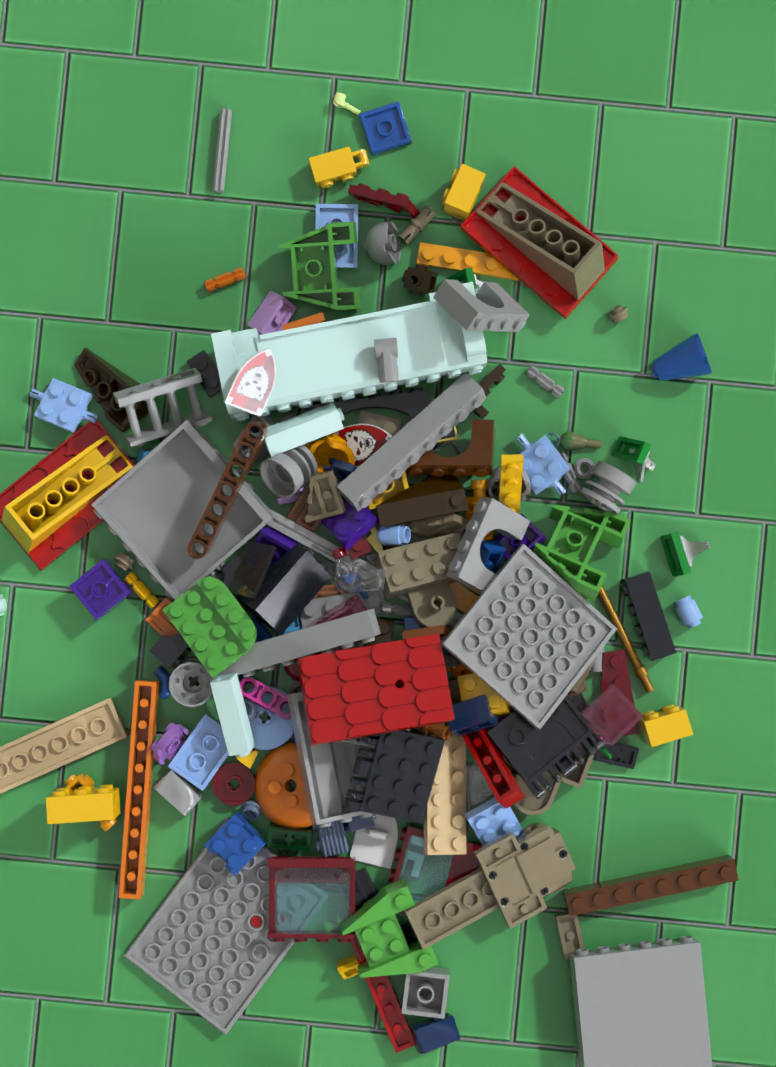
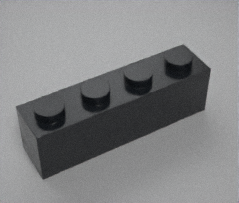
[621,571,676,661]

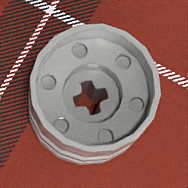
[260,445,317,498]
[579,461,637,515]
[169,656,213,707]

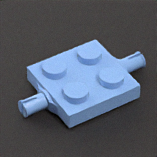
[30,378,98,433]
[516,433,571,496]

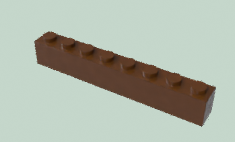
[563,855,739,916]

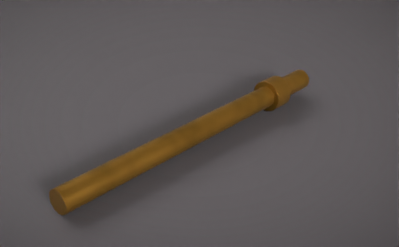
[598,585,654,693]

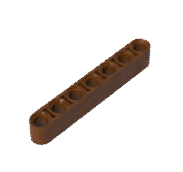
[187,421,268,559]

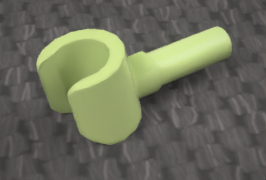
[333,92,360,115]

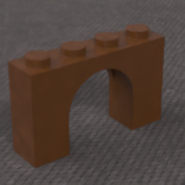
[406,419,495,477]

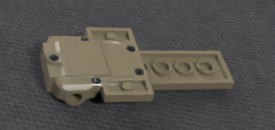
[404,823,576,950]

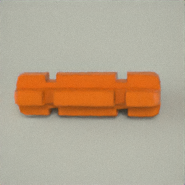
[204,268,246,292]

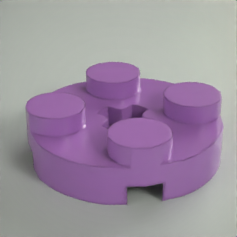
[151,723,189,765]

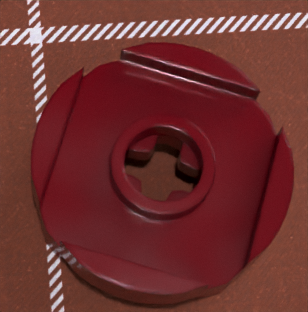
[212,762,255,806]

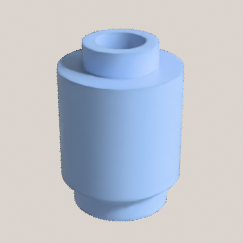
[377,524,411,546]
[674,595,703,629]

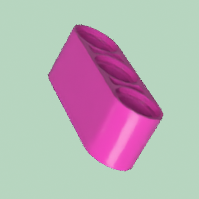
[240,677,291,720]

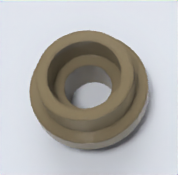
[607,305,629,323]
[113,553,134,572]

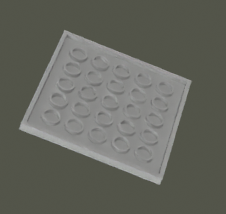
[441,544,617,729]

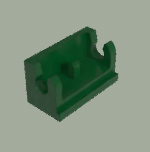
[267,821,313,851]

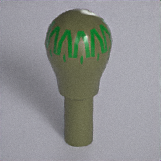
[560,431,601,450]

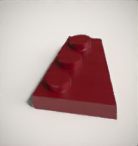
[348,184,420,218]

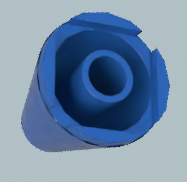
[650,333,712,381]

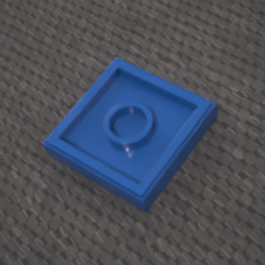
[359,101,412,156]

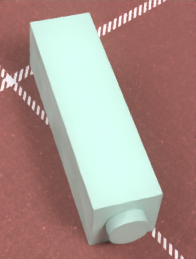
[260,402,345,457]
[210,673,255,757]

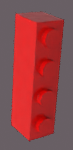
[462,728,525,808]

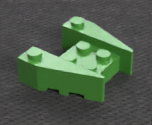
[278,222,362,310]
[533,505,631,602]
[340,878,439,978]

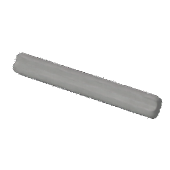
[212,108,232,193]

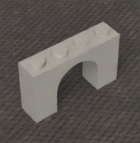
[433,279,530,332]
[446,497,530,595]

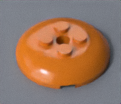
[254,743,314,829]

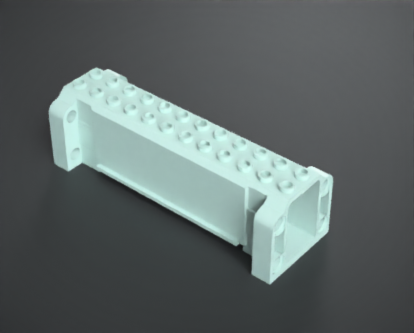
[211,282,487,421]

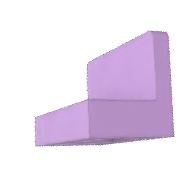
[247,291,297,334]

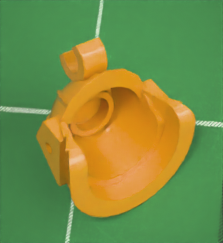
[303,433,355,481]

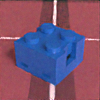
[204,811,268,876]

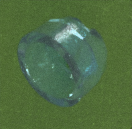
[546,432,561,448]

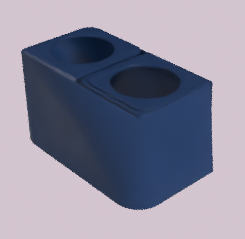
[410,1013,461,1054]

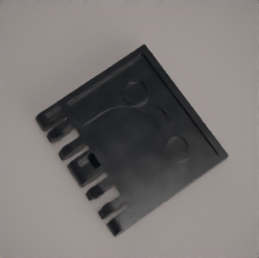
[486,695,605,799]
[343,730,445,823]

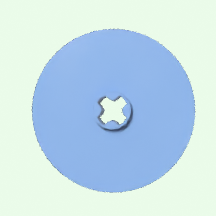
[243,686,294,750]

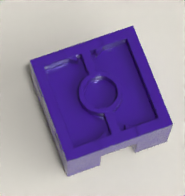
[69,559,134,620]

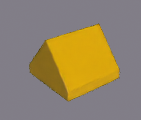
[236,749,259,769]
[336,954,360,980]

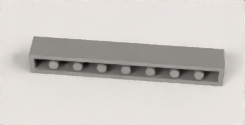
[337,373,486,512]
[218,609,381,678]

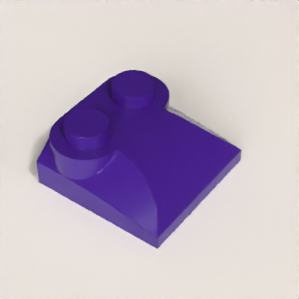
[321,499,378,551]
[245,527,299,573]

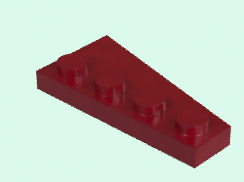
[597,649,640,740]

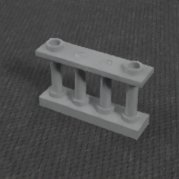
[113,368,213,447]

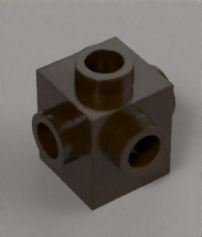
[402,263,438,296]

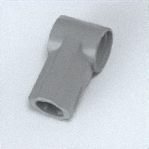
[374,338,398,383]

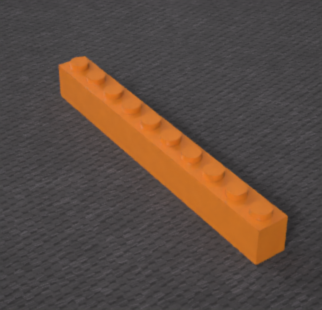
[119,679,160,899]

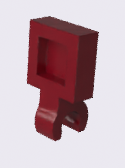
[332,535,372,561]

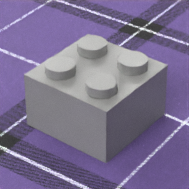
[401,967,450,1019]

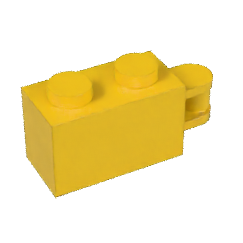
[309,146,370,189]

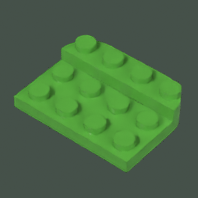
[162,576,257,679]

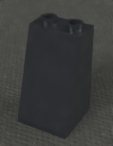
[235,545,332,635]

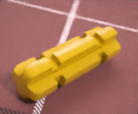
[124,572,159,609]

